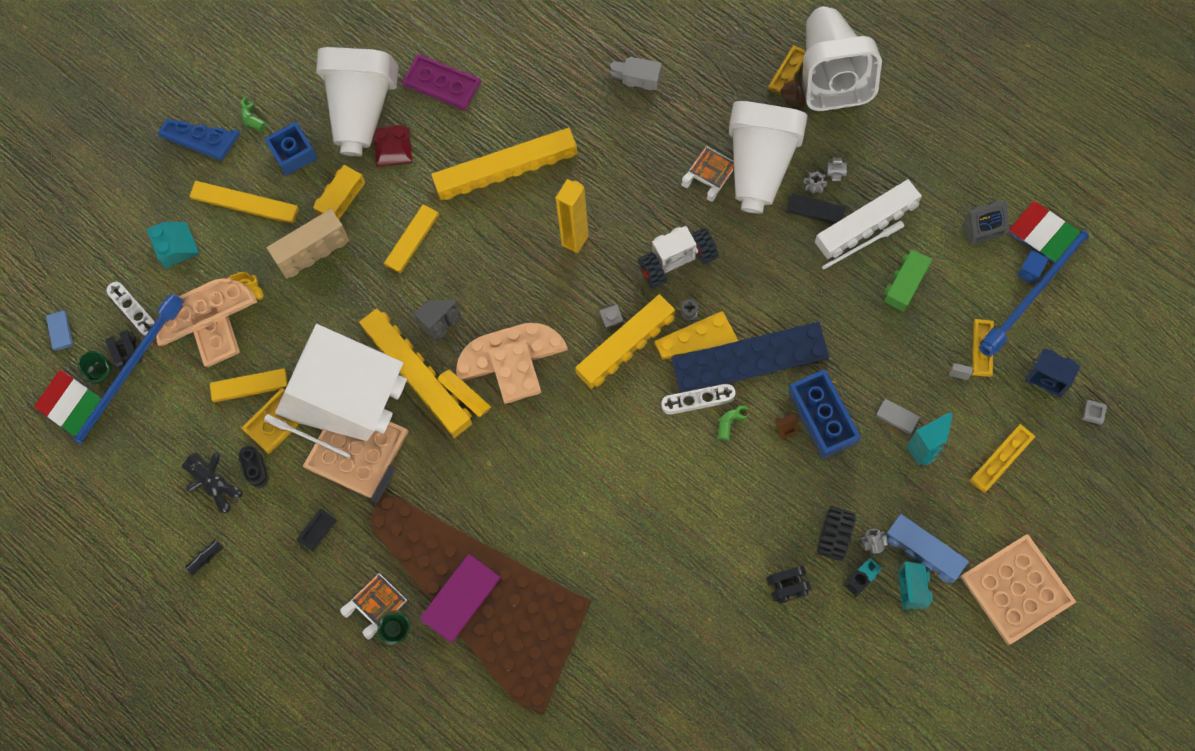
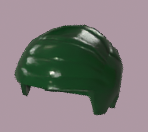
[78,350,111,383]
[377,610,411,645]

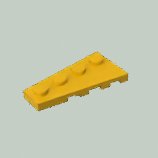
[654,311,738,360]

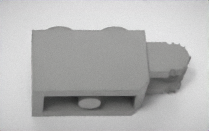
[610,57,662,90]

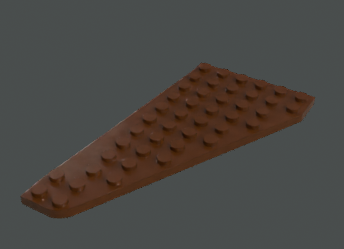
[371,492,592,714]

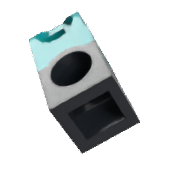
[843,558,882,597]

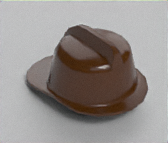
[780,72,805,108]

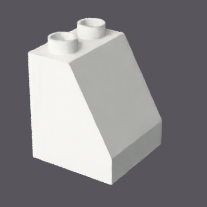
[275,324,407,441]

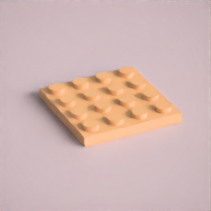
[303,422,409,498]
[960,534,1076,646]

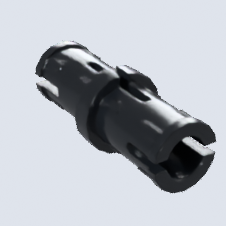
[185,540,224,576]

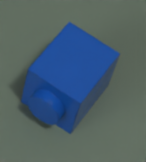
[1017,250,1048,284]

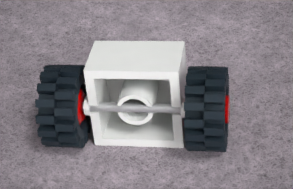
[638,226,719,289]

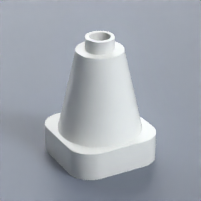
[802,7,882,111]
[316,47,398,157]
[729,101,808,214]

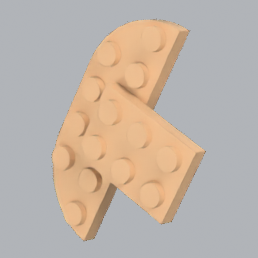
[156,278,257,367]
[456,323,568,404]

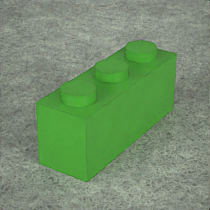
[884,249,932,312]

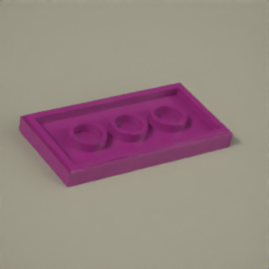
[402,54,481,111]
[420,554,501,643]

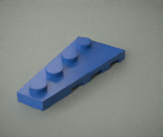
[158,119,240,161]

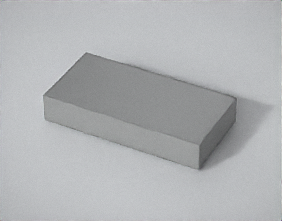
[875,399,920,435]

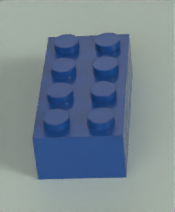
[788,369,861,459]

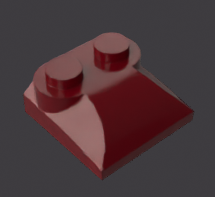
[373,125,412,167]

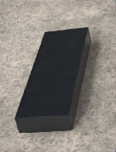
[787,193,846,224]

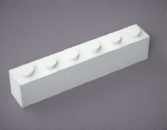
[815,179,921,260]

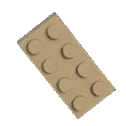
[266,209,350,279]

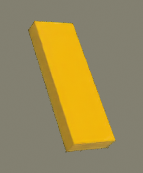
[768,45,806,96]
[972,319,994,377]
[437,369,491,417]

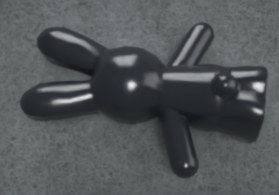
[182,453,243,513]

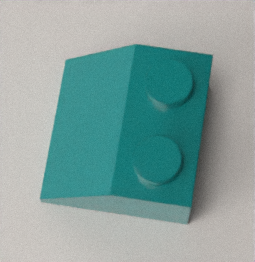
[146,222,200,269]
[898,562,933,610]

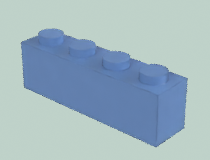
[885,514,969,584]

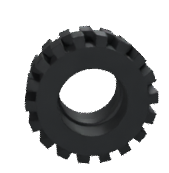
[817,506,856,561]

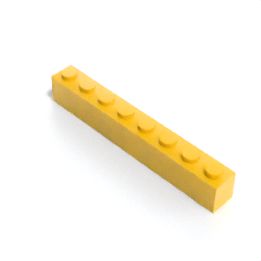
[431,128,577,201]
[359,308,472,438]

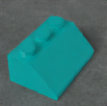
[906,412,953,466]

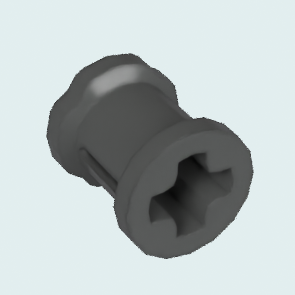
[681,299,698,322]

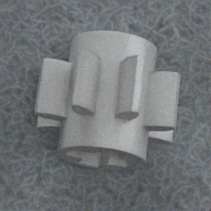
[827,158,847,181]
[803,170,827,195]
[861,529,888,554]

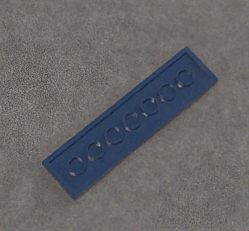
[671,322,829,393]

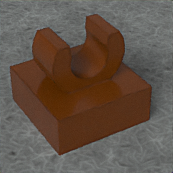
[775,414,799,440]

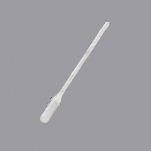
[822,221,904,270]
[264,414,351,458]

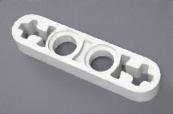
[107,282,155,336]
[661,384,735,414]

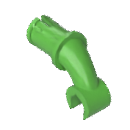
[241,97,266,132]
[717,406,748,441]

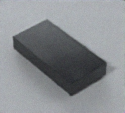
[368,465,396,504]
[297,508,337,552]

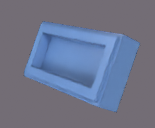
[46,311,73,351]

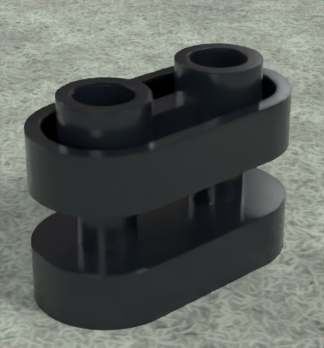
[105,330,144,372]
[238,446,269,488]
[766,566,812,604]

